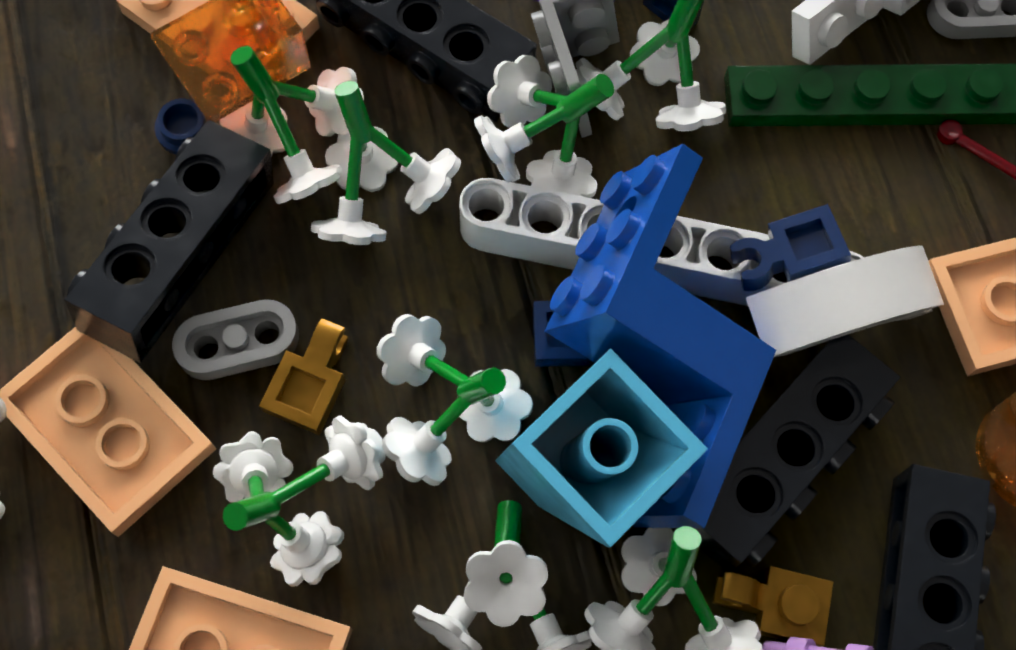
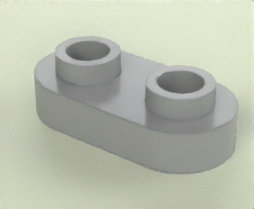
[927,0,1016,39]
[172,299,299,380]

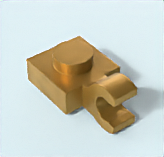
[259,318,349,436]
[712,566,834,647]

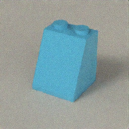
[495,348,708,548]

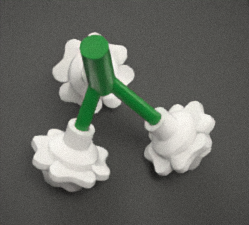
[213,416,386,587]

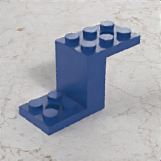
[545,144,776,528]

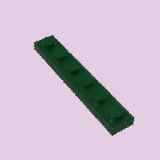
[724,64,1016,127]

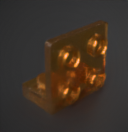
[151,0,311,122]

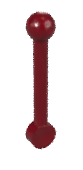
[937,120,1016,180]

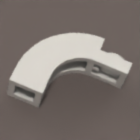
[746,246,944,357]

